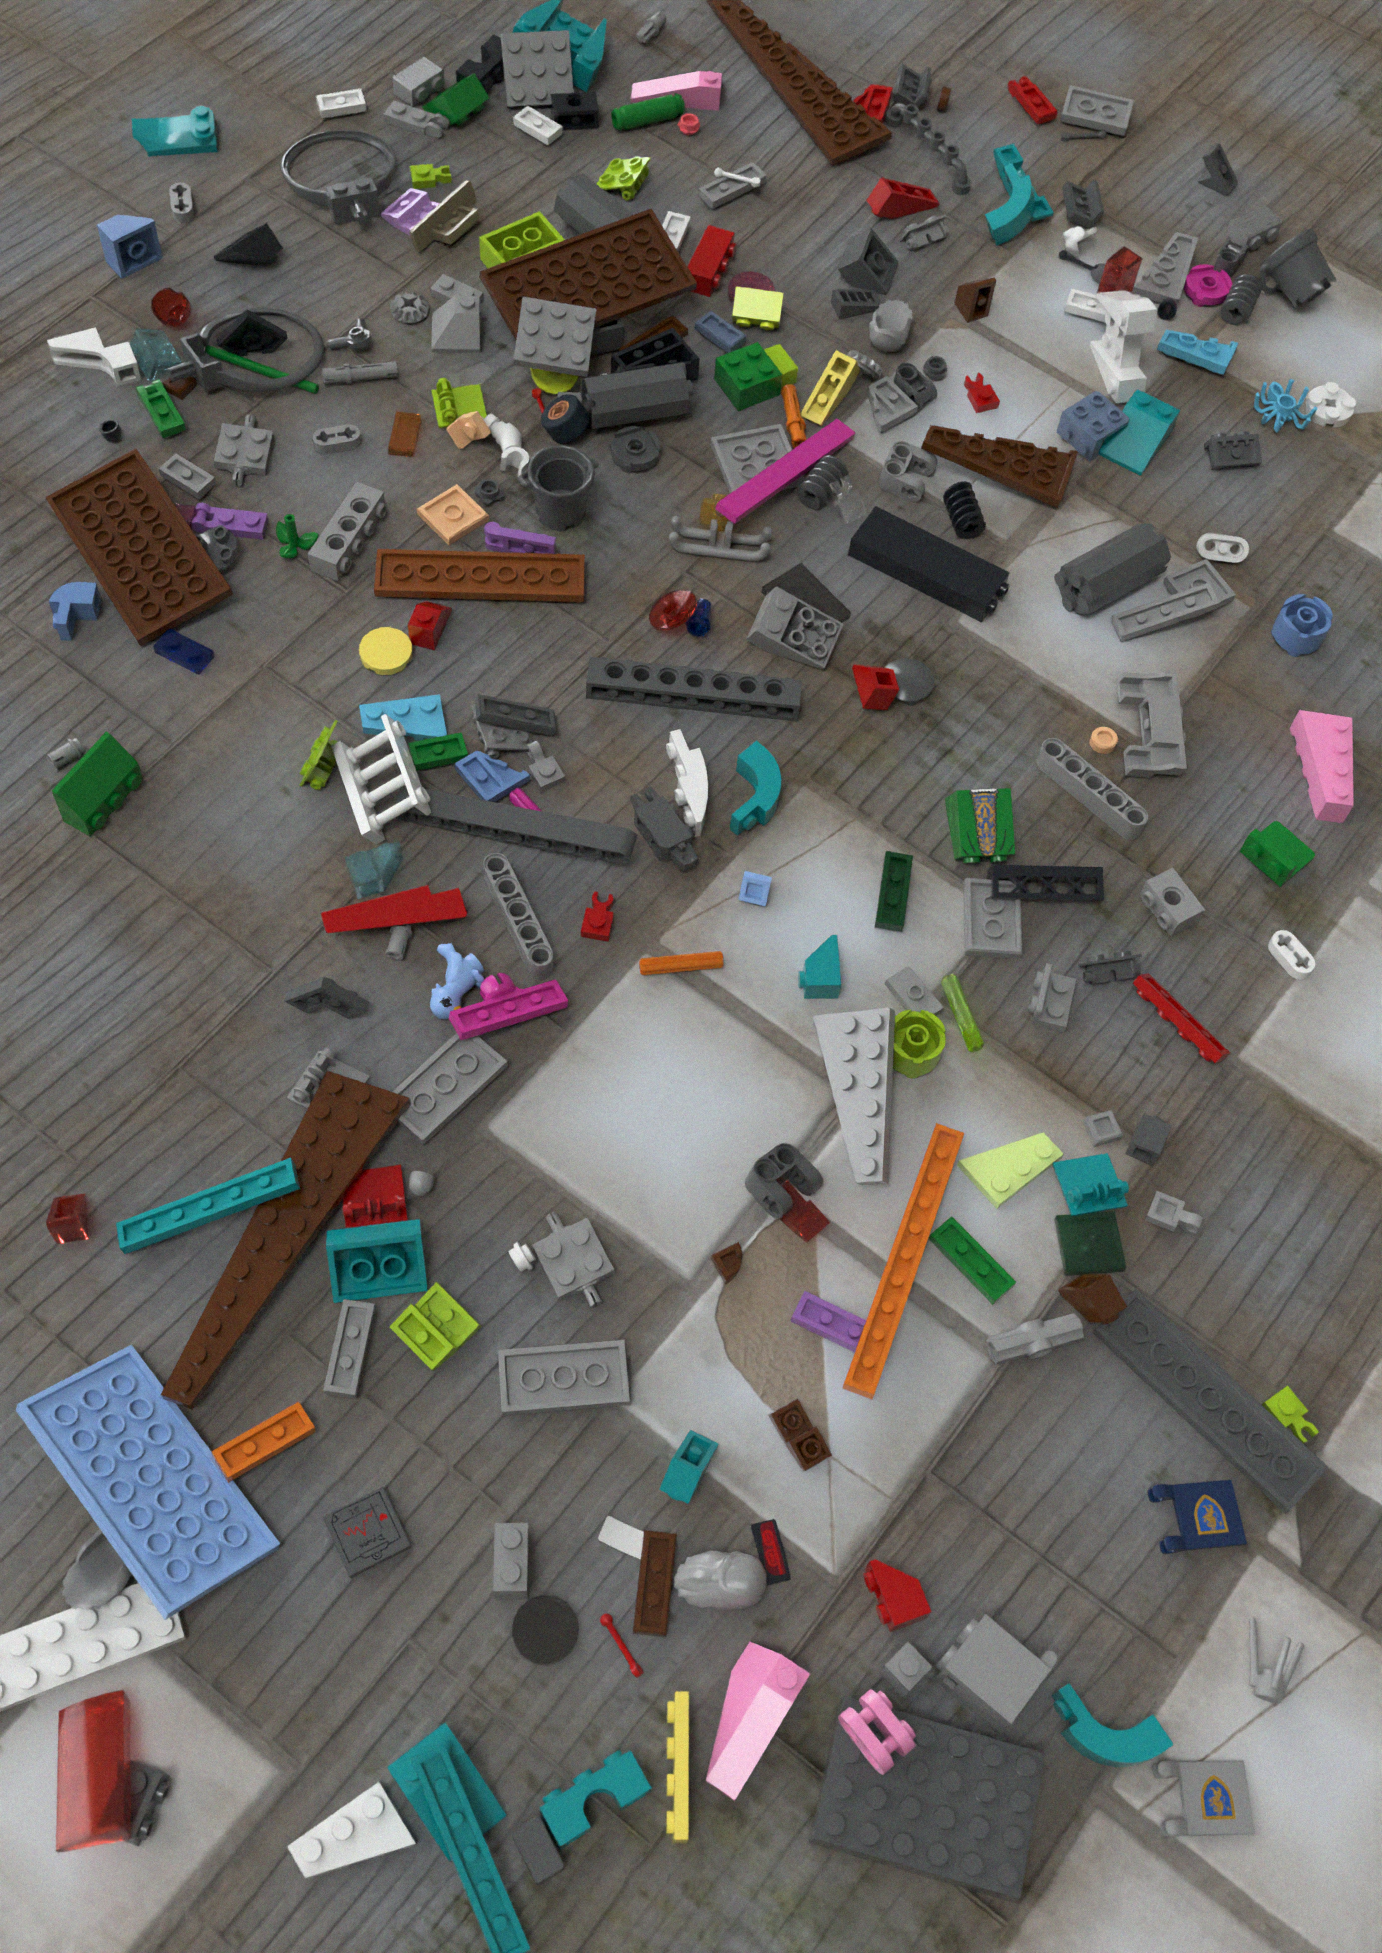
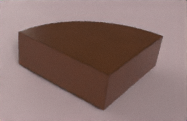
[162,376,197,400]
[711,1242,742,1285]

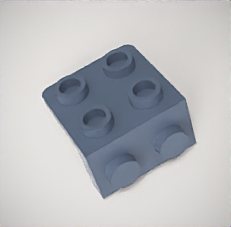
[1056,391,1129,462]

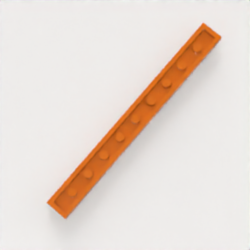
[842,1123,964,1400]

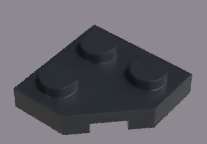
[217,309,288,357]

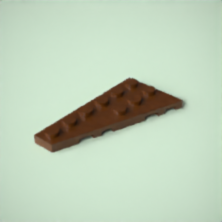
[921,425,1078,508]

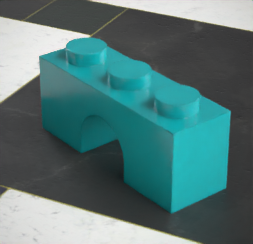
[539,1750,652,1850]

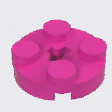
[1184,265,1232,307]

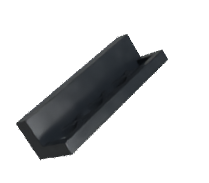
[987,865,1104,901]

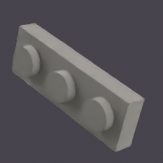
[698,162,767,209]
[323,1299,376,1399]

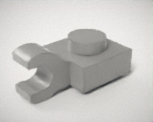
[527,741,565,792]
[1145,1191,1203,1235]

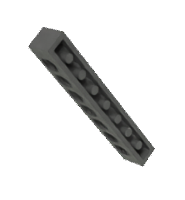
[586,657,802,722]

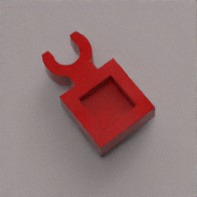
[964,373,1000,413]
[581,891,614,942]

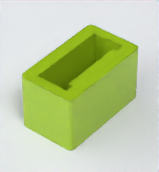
[764,344,798,389]

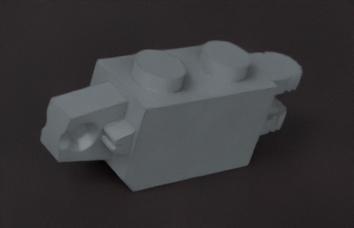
[630,787,698,871]

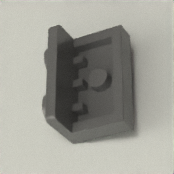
[892,63,931,107]
[1062,180,1104,229]

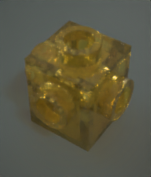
[699,494,731,531]

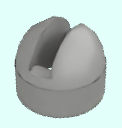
[409,1171,435,1196]

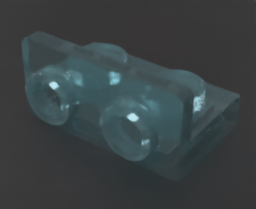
[130,329,182,380]

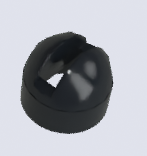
[1157,299,1177,320]
[99,419,122,442]

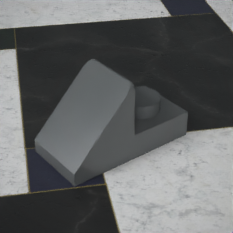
[1198,143,1238,196]

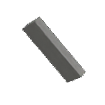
[475,694,556,736]

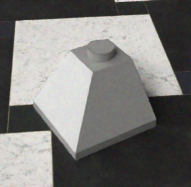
[431,296,480,353]

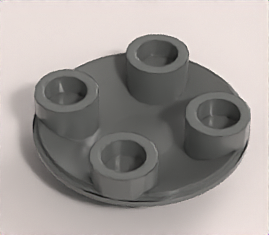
[195,525,238,572]
[886,658,934,706]

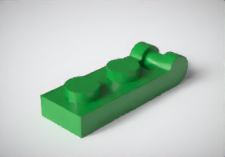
[135,379,186,439]

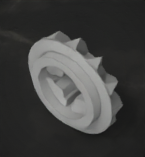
[390,291,429,323]
[847,350,882,377]

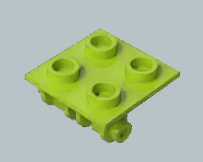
[597,157,651,200]
[431,378,487,428]
[299,720,338,790]

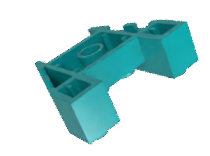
[512,0,607,92]

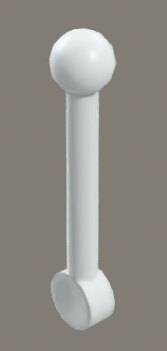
[714,168,761,187]

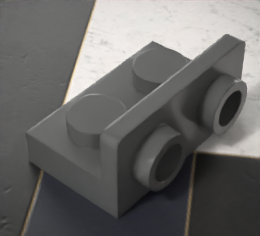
[1204,431,1262,469]
[97,1759,170,1847]

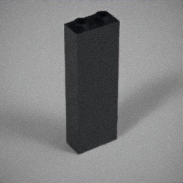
[848,506,1010,623]

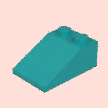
[1098,389,1180,476]
[387,1723,507,1862]

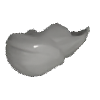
[868,300,913,352]
[62,1529,133,1610]
[674,1551,767,1611]

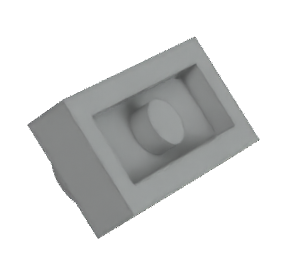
[430,274,484,303]
[159,454,216,499]

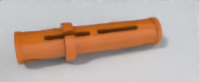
[781,384,807,448]

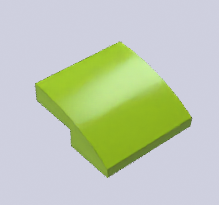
[389,1282,482,1371]

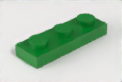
[929,1216,1016,1305]

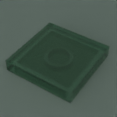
[1054,1211,1126,1276]

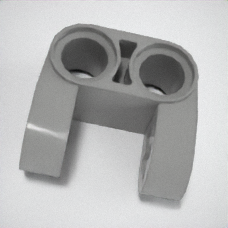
[878,441,937,502]

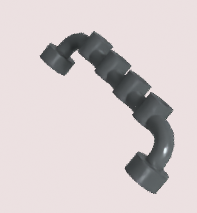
[885,103,971,195]

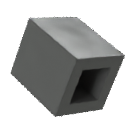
[1125,1113,1172,1166]

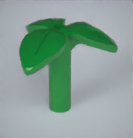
[276,514,319,558]

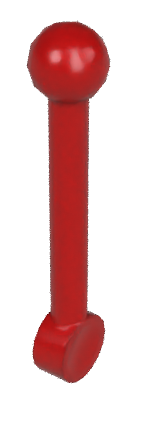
[532,388,545,413]
[600,1613,643,1678]

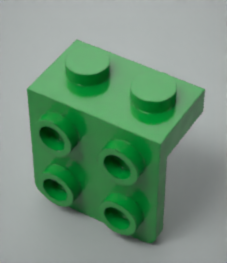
[1239,821,1315,887]

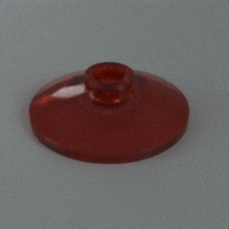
[649,589,697,631]

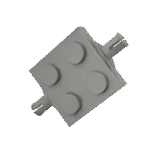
[214,414,273,487]
[532,1212,615,1308]

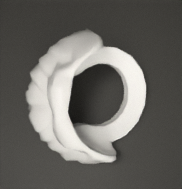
[1062,226,1097,257]

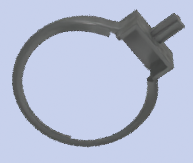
[281,130,397,225]
[167,308,324,392]

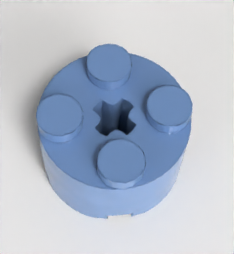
[1271,594,1333,657]

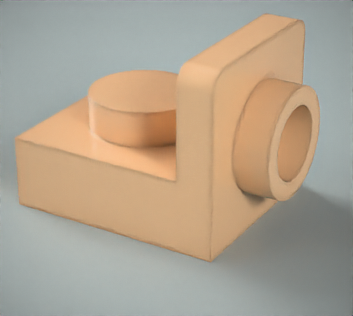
[447,411,491,449]

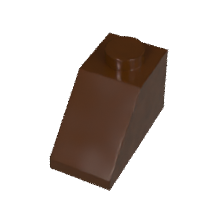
[954,278,997,323]
[1058,1274,1127,1325]

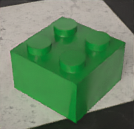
[714,342,783,412]

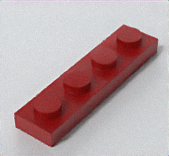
[1133,973,1231,1063]

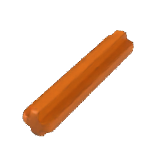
[639,951,724,975]

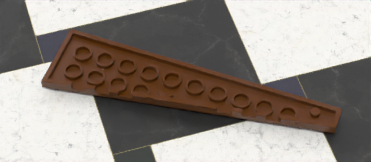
[707,0,892,166]
[161,1071,411,1410]

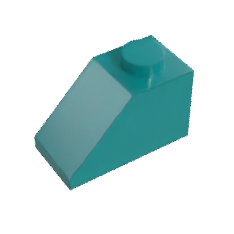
[798,935,841,999]
[659,1430,719,1504]

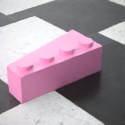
[1290,710,1354,823]

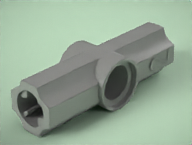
[986,1313,1084,1365]

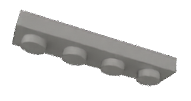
[1112,582,1220,642]

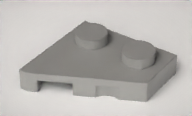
[867,376,918,433]

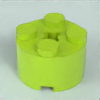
[893,1009,946,1079]

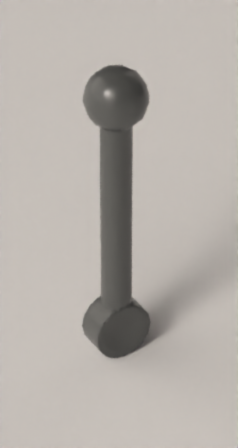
[1061,130,1106,142]

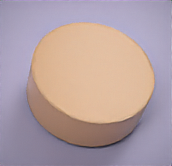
[1090,727,1118,754]

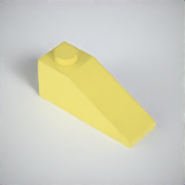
[801,350,860,427]

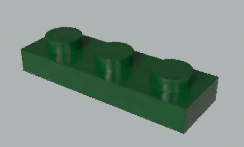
[874,851,913,932]

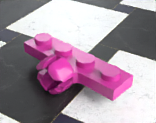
[449,972,568,1040]

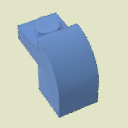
[49,582,101,641]

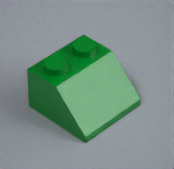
[422,73,489,125]

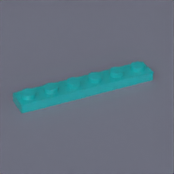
[116,1157,300,1254]
[410,1742,531,1953]

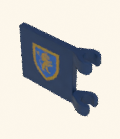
[1148,1480,1247,1554]

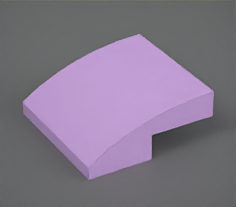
[381,188,440,235]

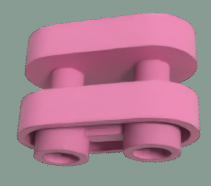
[838,1689,916,1775]

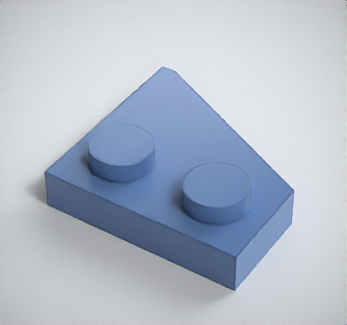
[455,750,530,802]

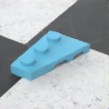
[1157,330,1239,375]
[359,694,447,741]

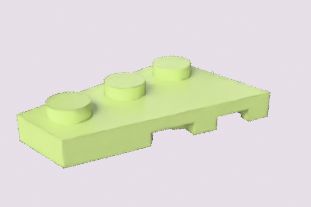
[957,1132,1064,1209]

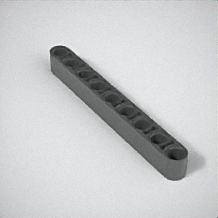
[393,785,637,864]

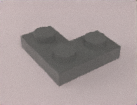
[284,977,369,1019]

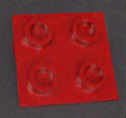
[342,1165,408,1228]

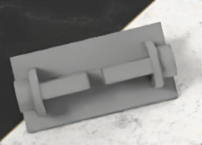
[899,214,949,250]

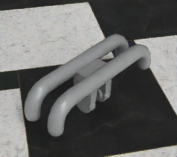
[669,516,772,561]

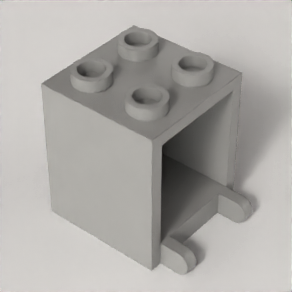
[934,1614,1057,1734]

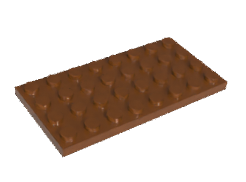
[479,208,697,340]
[45,448,233,646]

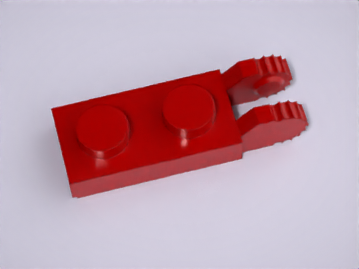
[1007,76,1058,125]

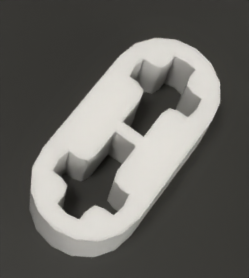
[1268,930,1315,980]

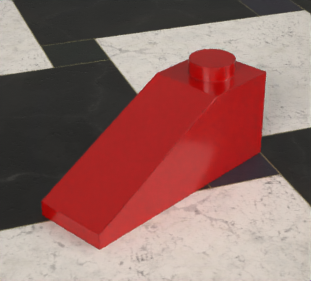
[867,177,940,219]

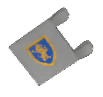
[1153,1761,1255,1837]

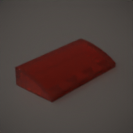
[56,1690,131,1853]

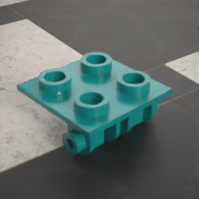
[1052,1153,1129,1216]

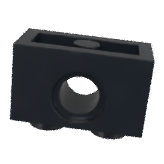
[551,91,599,131]

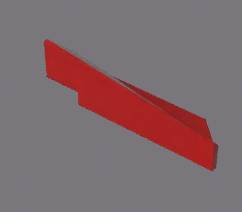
[320,885,467,933]

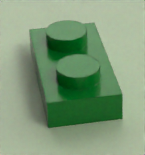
[408,732,468,771]

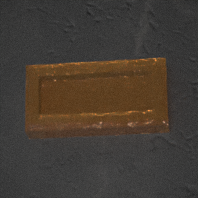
[388,411,421,457]

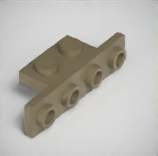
[409,180,480,252]

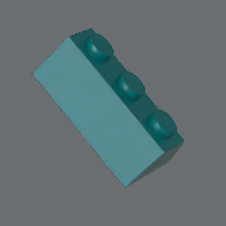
[326,1219,428,1303]

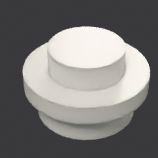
[508,1242,536,1272]

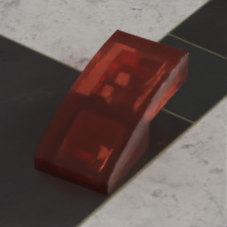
[779,1180,830,1243]

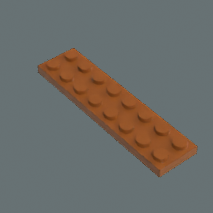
[374,549,585,602]

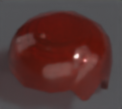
[150,287,191,327]

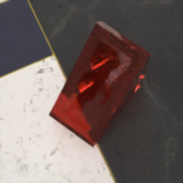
[46,1193,88,1244]

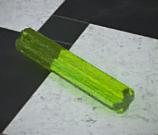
[941,974,984,1052]

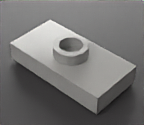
[885,966,944,1016]

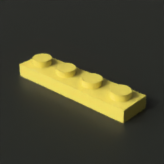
[666,1692,689,1843]

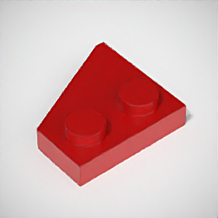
[853,84,893,124]

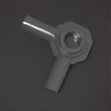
[328,318,371,352]

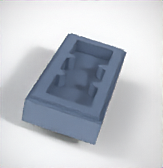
[694,311,746,353]

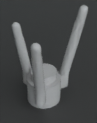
[1249,1617,1304,1704]

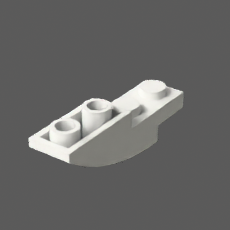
[666,729,708,837]

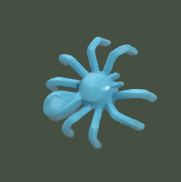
[1254,379,1318,433]

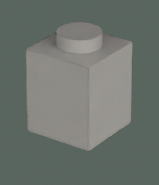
[879,1642,932,1698]

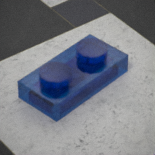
[153,629,215,675]

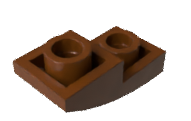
[768,1399,832,1471]

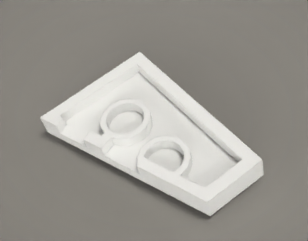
[287,1782,416,1879]

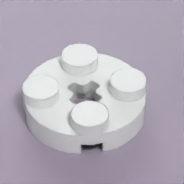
[1305,382,1356,428]

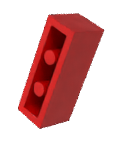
[687,225,737,297]

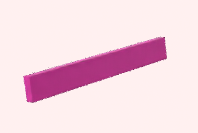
[715,419,856,524]

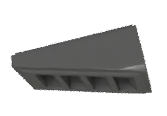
[831,289,882,319]

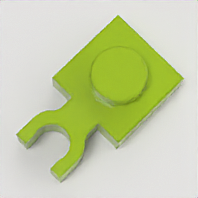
[410,164,451,189]
[1262,1386,1319,1444]

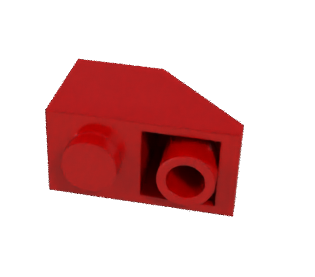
[852,664,899,710]
[863,1559,931,1632]

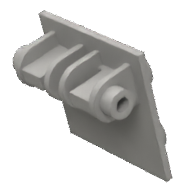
[471,704,532,759]
[287,1048,370,1109]

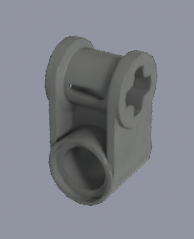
[1213,237,1249,278]
[893,363,937,410]

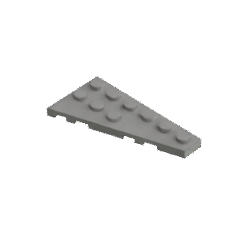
[813,1007,895,1185]

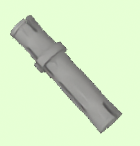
[322,361,398,385]

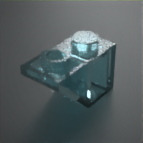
[345,841,403,899]

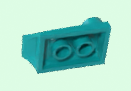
[132,106,218,157]

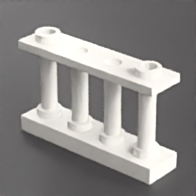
[331,714,431,845]

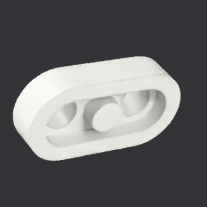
[1197,533,1249,563]

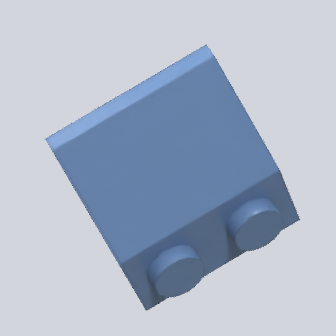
[97,215,163,279]

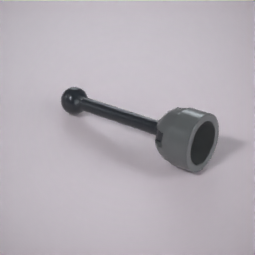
[1059,250,1111,285]

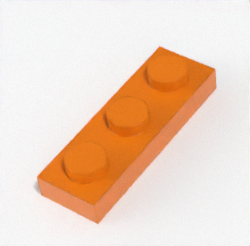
[212,1402,315,1483]

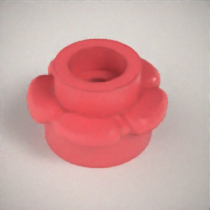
[678,113,700,135]

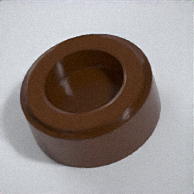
[937,86,951,111]

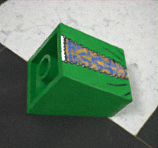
[945,788,1015,864]

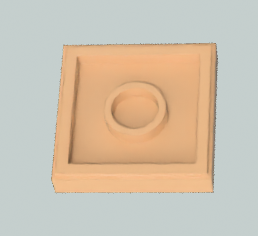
[417,485,489,545]

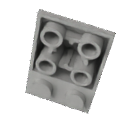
[746,586,844,669]

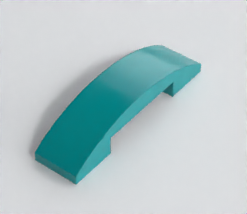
[993,143,1054,221]

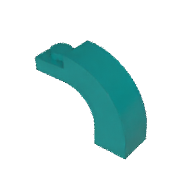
[985,163,1035,246]
[729,740,781,836]
[1052,1683,1174,1767]

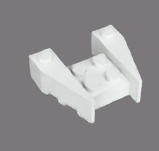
[1090,290,1158,403]

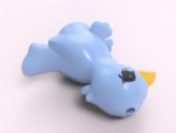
[430,943,484,1019]

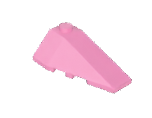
[631,71,722,111]
[706,1642,810,1801]

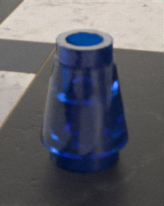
[685,599,712,637]

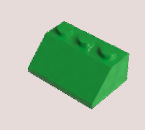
[52,732,143,837]

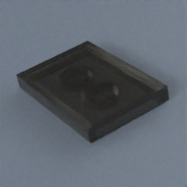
[761,563,851,623]

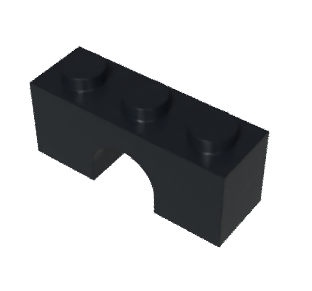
[456,34,504,93]

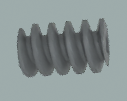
[1221,274,1263,325]
[797,455,848,509]

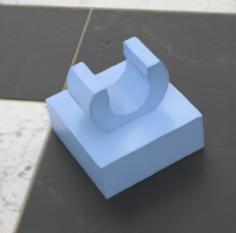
[738,871,772,906]

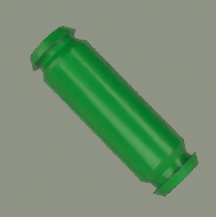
[611,93,685,131]

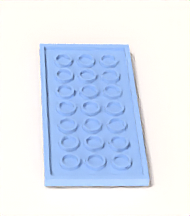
[16,1345,280,1620]

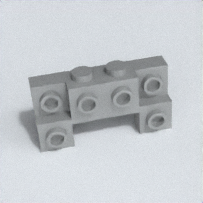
[1117,671,1187,778]

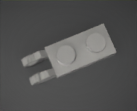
[383,101,450,138]

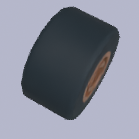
[541,394,590,443]

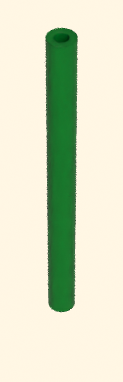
[205,345,319,394]

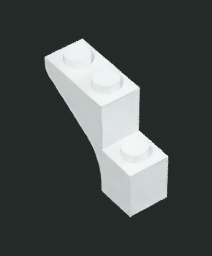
[47,327,141,387]

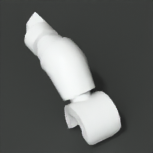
[481,414,529,476]

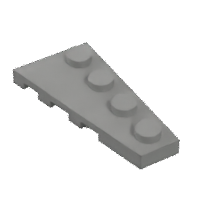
[1132,232,1198,305]

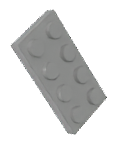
[393,1033,508,1145]
[498,1340,630,1416]

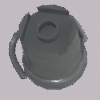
[1260,228,1337,309]
[517,445,599,531]

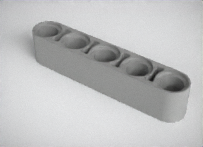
[1036,738,1148,840]
[483,853,553,980]

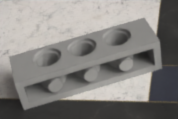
[308,482,387,581]

